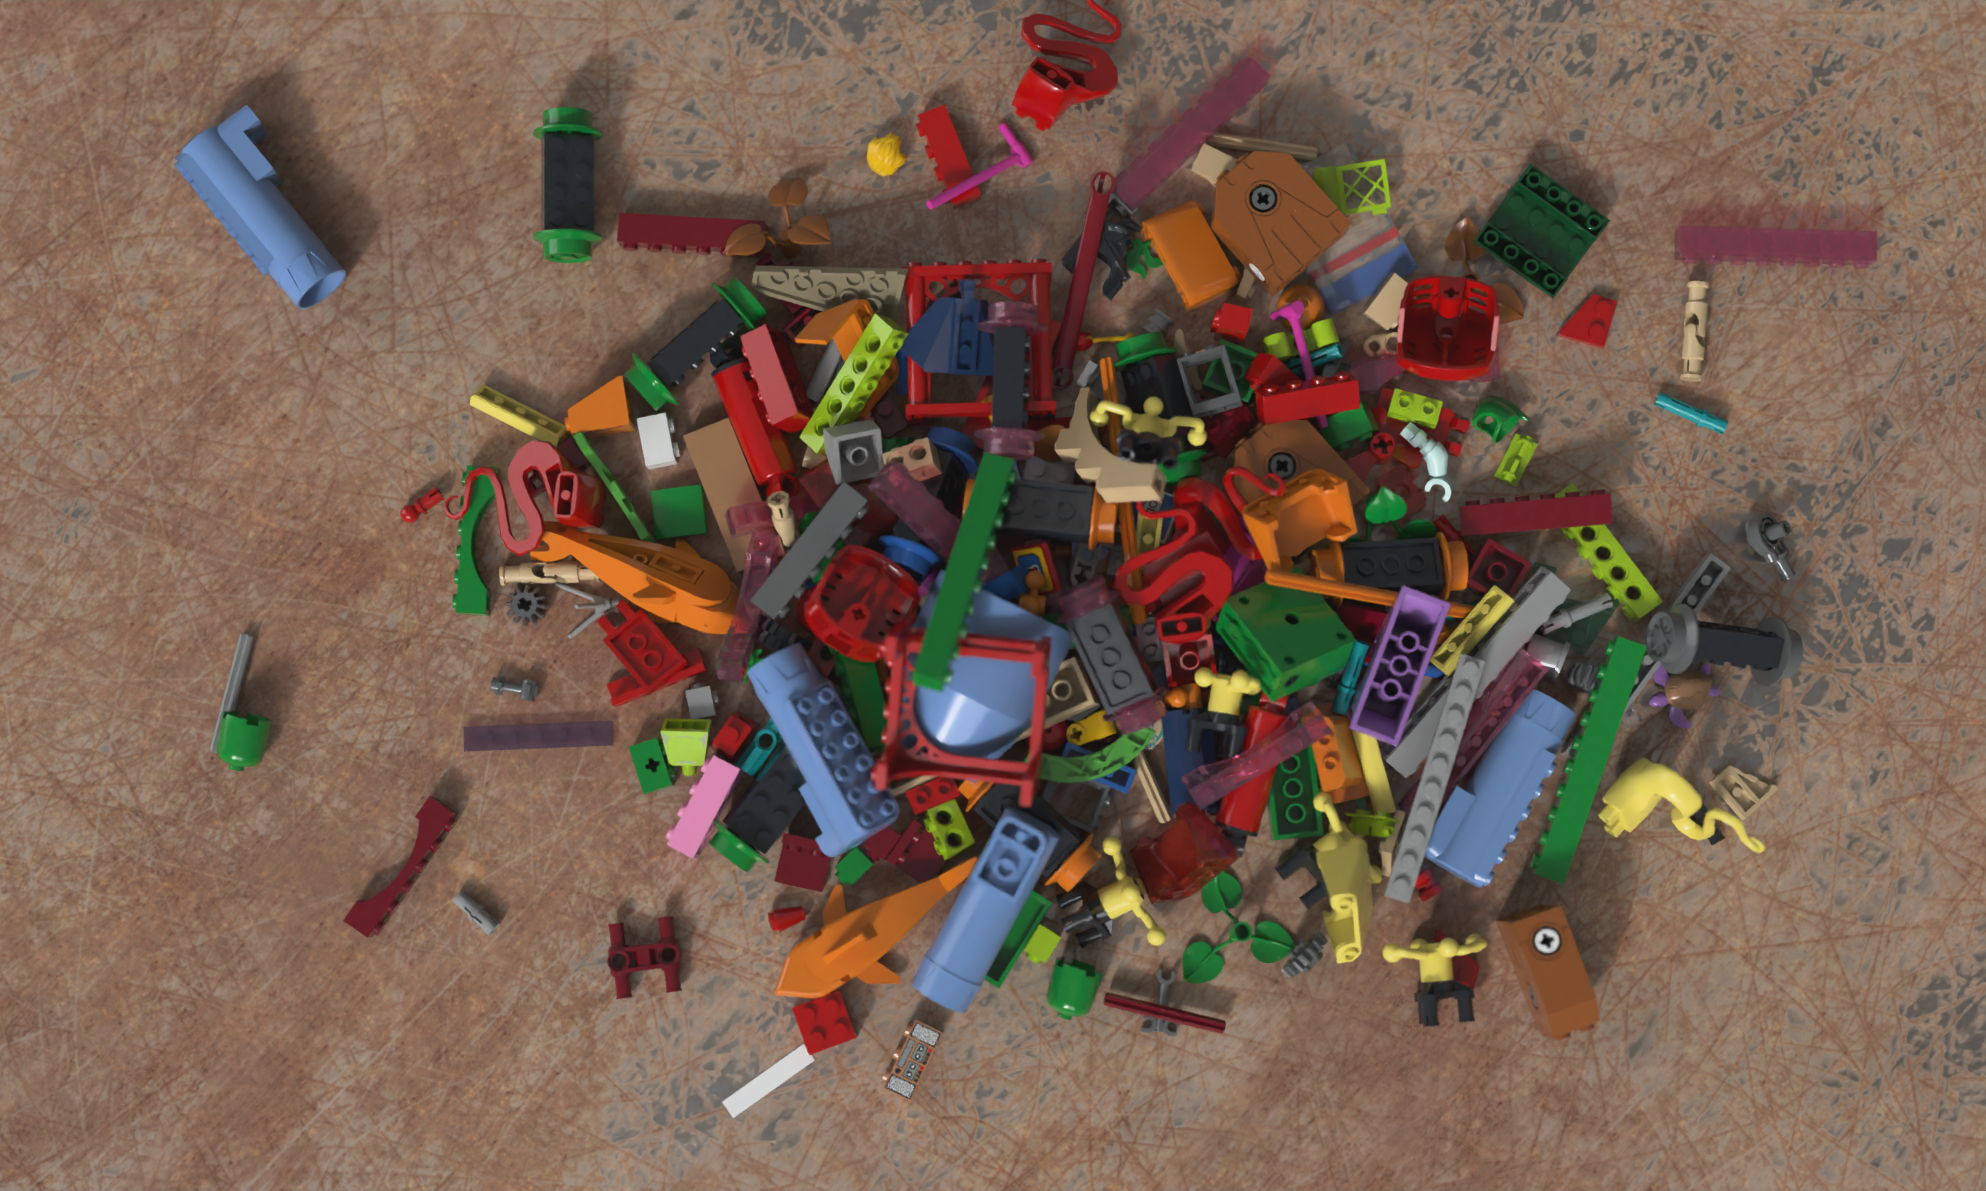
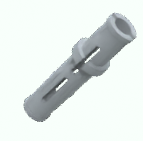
[1540,592,1613,634]

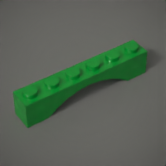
[452,465,501,616]

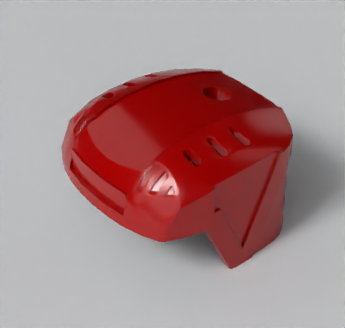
[1396,276,1500,381]
[804,544,921,662]

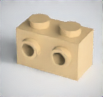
[1361,273,1417,330]

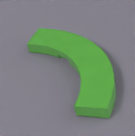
[573,432,656,543]
[1024,719,1156,783]

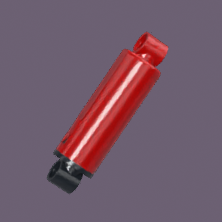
[709,339,800,503]
[1214,690,1290,858]

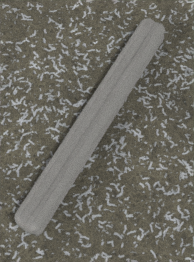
[210,633,254,753]

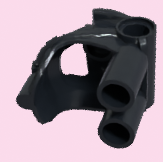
[1061,219,1143,301]

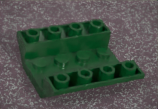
[1473,163,1611,299]

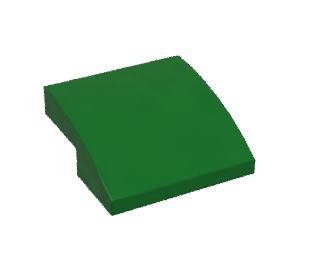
[650,485,708,540]

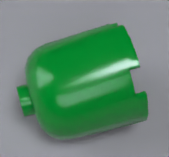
[217,710,273,771]
[1046,957,1104,1020]

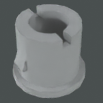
[1520,633,1570,684]

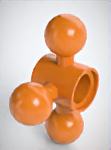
[1019,571,1046,619]
[1161,683,1211,710]

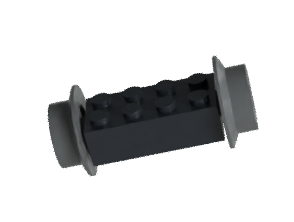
[1645,604,1803,686]

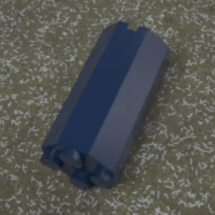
[1160,707,1221,817]

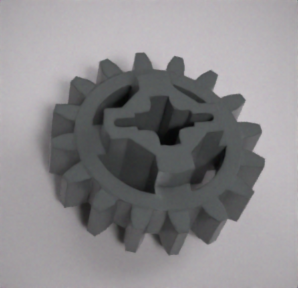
[1282,931,1328,978]

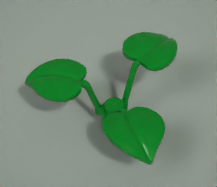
[1342,486,1438,543]
[1182,867,1295,984]

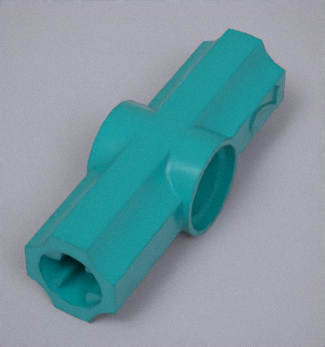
[736,718,782,777]

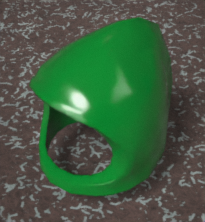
[1472,395,1529,444]

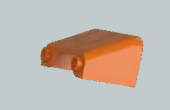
[1141,200,1241,314]
[1242,469,1357,572]

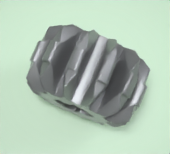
[505,584,548,627]
[1566,662,1599,695]

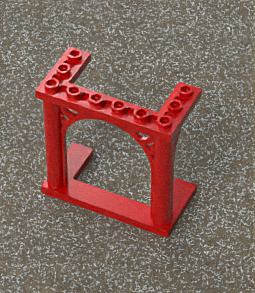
[902,259,1056,426]
[872,620,1052,806]

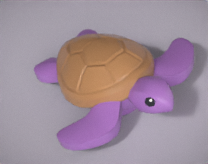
[1649,664,1721,729]

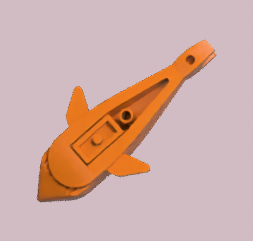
[530,521,752,634]
[774,855,978,998]

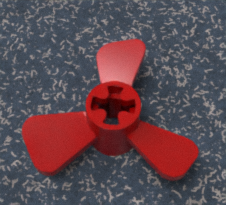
[1346,406,1423,481]

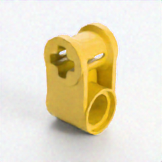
[1066,710,1117,746]

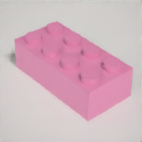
[666,755,744,859]

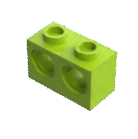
[1386,388,1443,430]
[923,799,976,860]
[1024,924,1061,964]

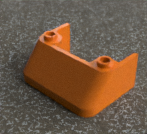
[795,299,899,419]

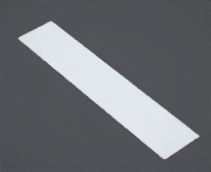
[722,1044,815,1118]

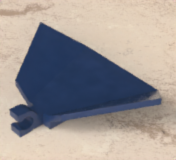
[901,280,1001,376]

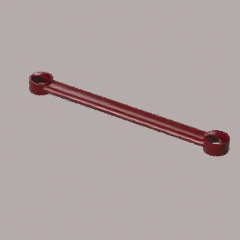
[1052,171,1116,390]

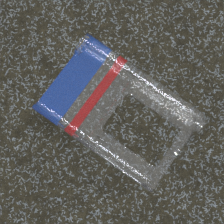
[1301,141,1418,315]

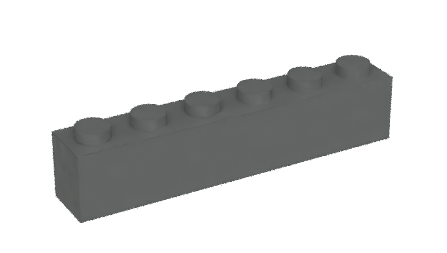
[750,482,870,620]

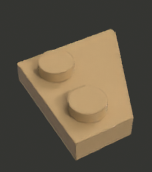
[1709,765,1778,820]
[1378,810,1406,877]

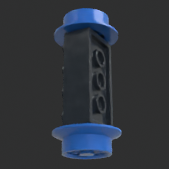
[877,427,979,582]

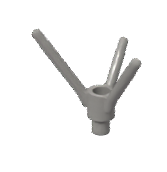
[555,582,619,639]

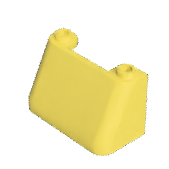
[1316,844,1373,964]

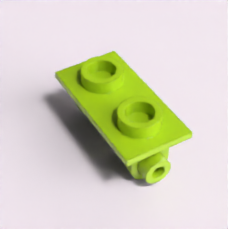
[1494,433,1538,488]
[1345,809,1400,838]

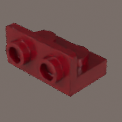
[1204,404,1256,459]

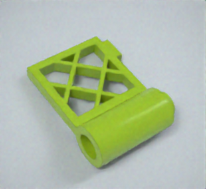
[1313,159,1392,216]

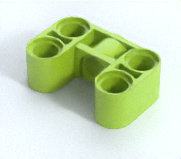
[1262,318,1340,363]

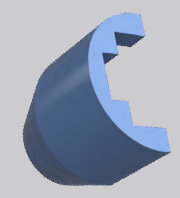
[901,569,1073,783]

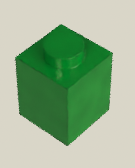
[835,846,874,885]

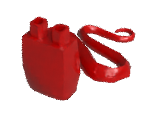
[1012,0,1122,131]
[444,440,607,556]
[1166,466,1286,561]
[1113,500,1234,644]

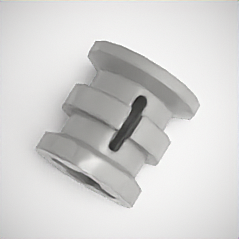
[1141,308,1174,334]

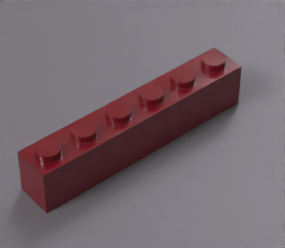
[617,213,767,258]
[1459,489,1614,536]

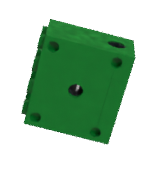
[1216,567,1355,702]

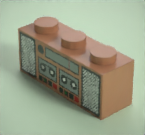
[881,1018,943,1101]

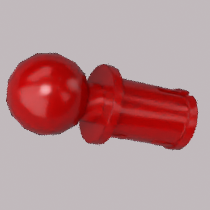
[400,486,445,523]

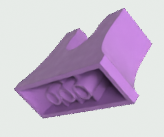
[1348,586,1450,746]

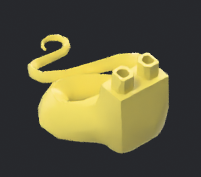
[1598,758,1766,853]

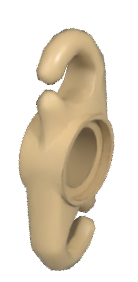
[1363,332,1398,357]

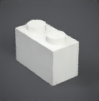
[637,413,680,469]

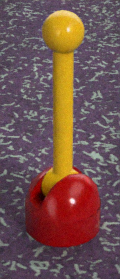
[1076,331,1134,351]

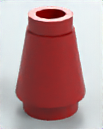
[767,905,806,933]

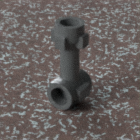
[490,676,539,701]

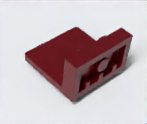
[1335,602,1387,663]
[886,819,955,883]
[775,833,831,892]

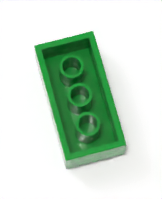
[1267,736,1324,841]

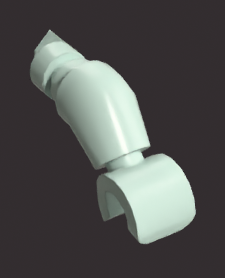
[1400,422,1454,503]

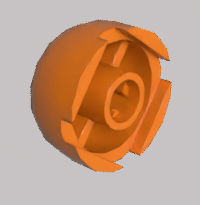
[1276,284,1325,333]

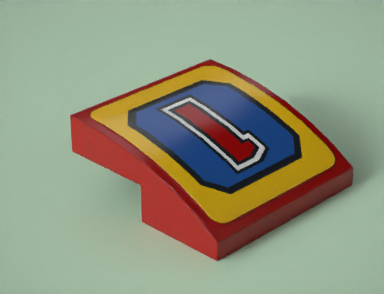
[1011,542,1061,595]

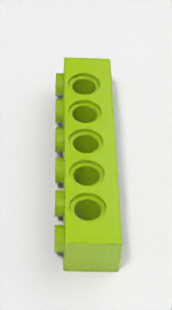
[799,313,908,456]
[1555,483,1663,622]

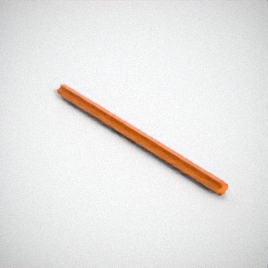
[1100,357,1146,624]
[1265,569,1476,619]

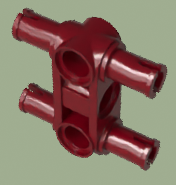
[607,916,682,999]

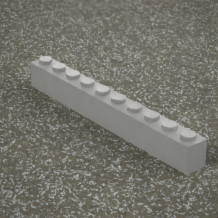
[1560,553,1731,759]
[1380,566,1571,779]
[1383,654,1486,904]

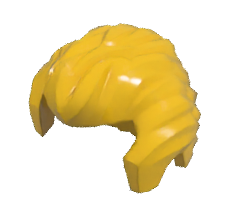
[867,132,907,176]

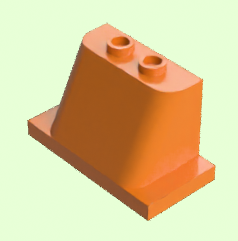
[1298,702,1369,804]

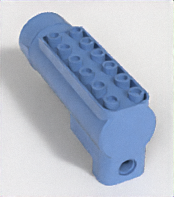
[174,105,346,309]
[747,643,899,857]
[1400,686,1576,888]
[911,807,1060,1013]

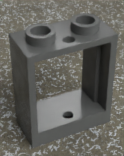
[1177,344,1242,419]
[1042,780,1113,833]

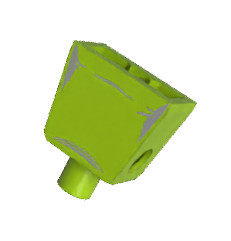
[661,718,712,776]

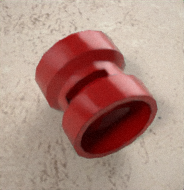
[1414,868,1443,902]

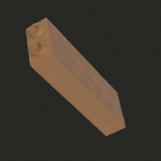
[683,417,783,576]

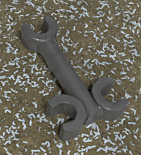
[1141,969,1177,1036]

